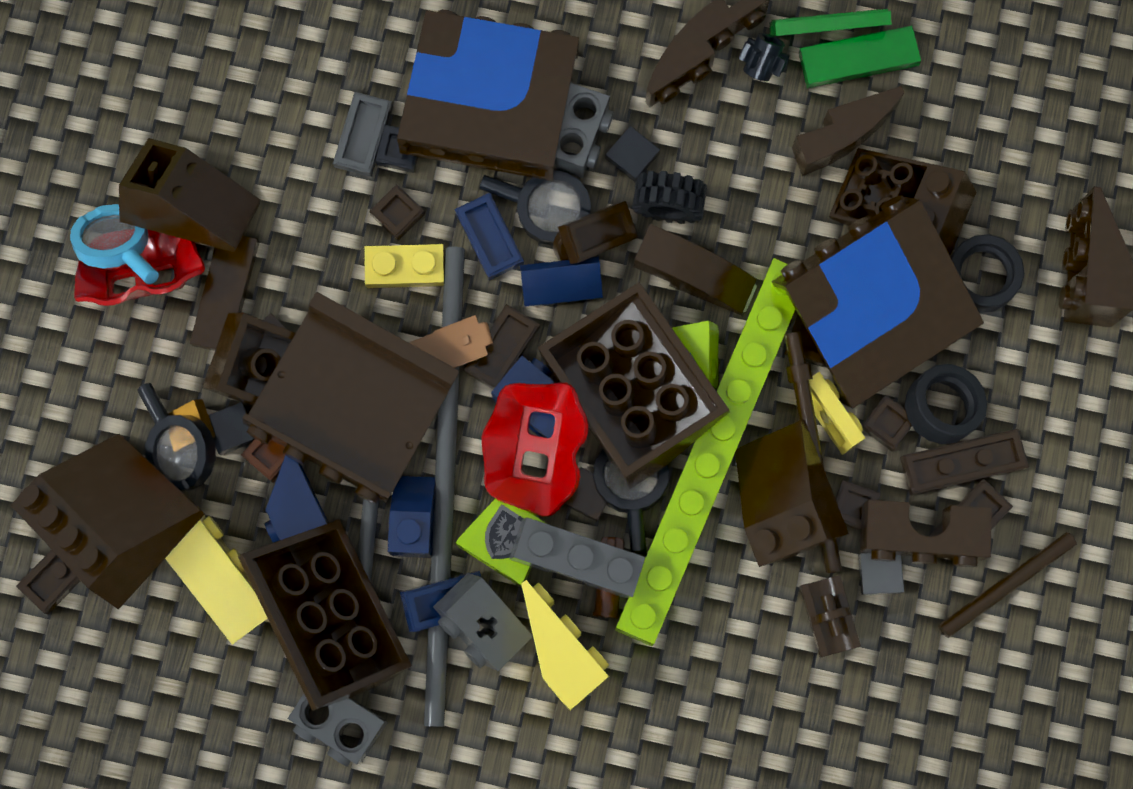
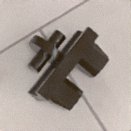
[799,575,861,658]

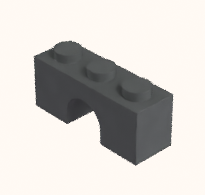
[509,517,645,598]

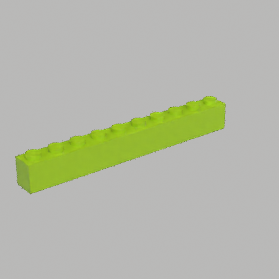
[615,258,795,647]

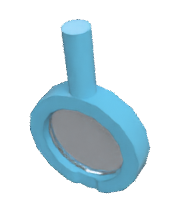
[70,204,159,284]

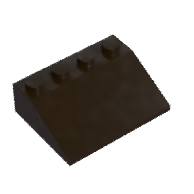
[538,282,730,489]
[11,434,205,610]
[238,520,412,711]

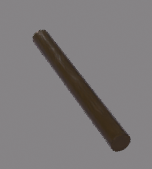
[938,532,1077,638]

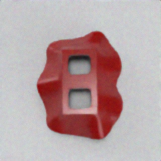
[74,229,205,306]
[481,382,588,517]

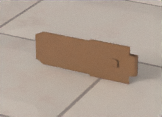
[409,315,493,368]

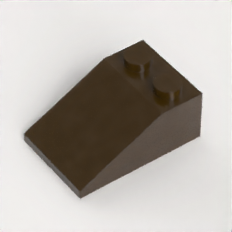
[202,313,296,406]
[735,420,849,567]

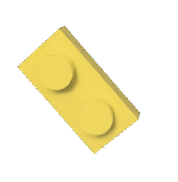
[364,244,444,288]
[809,372,865,455]

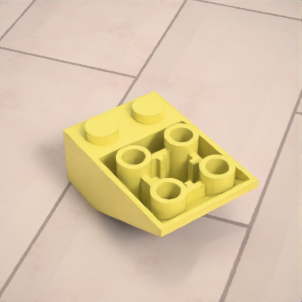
[521,580,609,711]

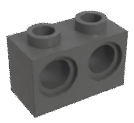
[556,83,614,178]
[287,694,388,767]

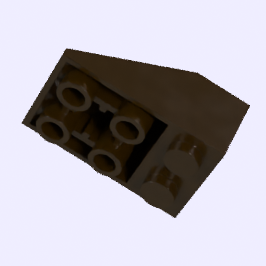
[119,138,260,252]
[829,148,977,256]
[1059,186,1133,327]

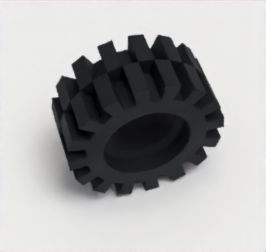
[632,171,707,224]

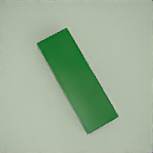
[769,9,892,36]
[798,26,921,89]

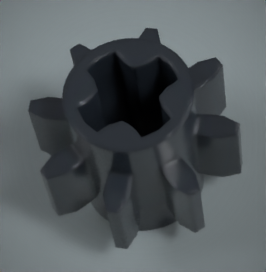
[739,33,790,81]

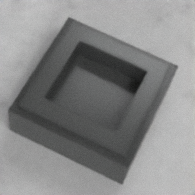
[858,553,904,595]

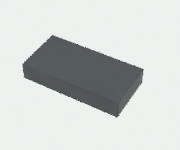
[333,92,393,177]

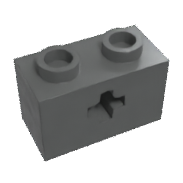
[433,573,533,671]

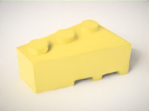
[165,506,268,645]

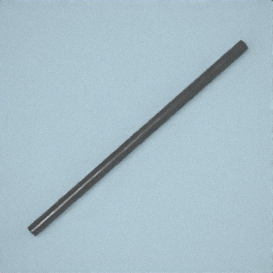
[424,247,465,727]

